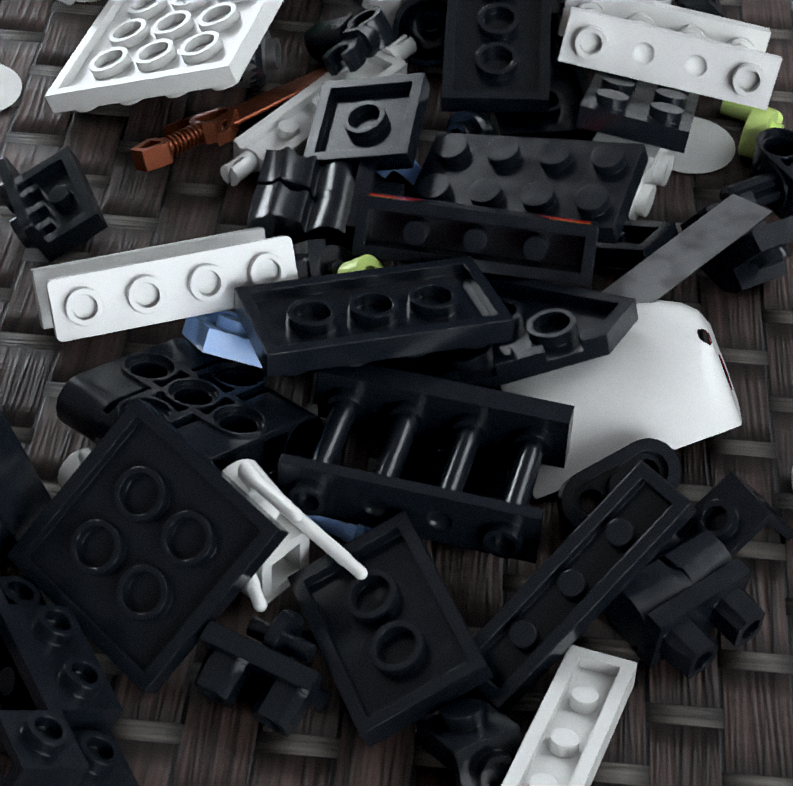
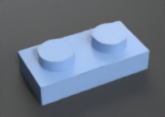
[181,310,262,368]

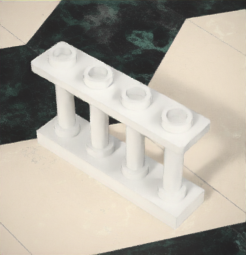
[30,227,298,342]

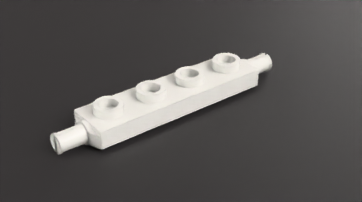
[220,34,417,186]

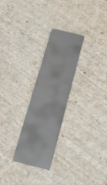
[602,194,773,304]

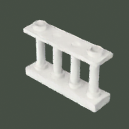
[557,0,782,110]

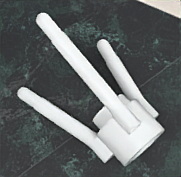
[223,458,368,612]

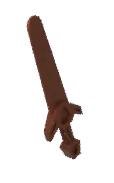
[131,66,329,172]

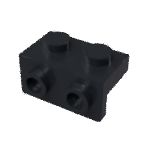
[0,146,108,262]

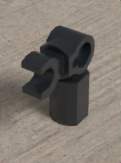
[304,6,396,76]

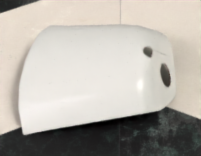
[501,300,742,500]

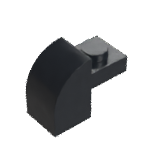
[680,191,793,293]

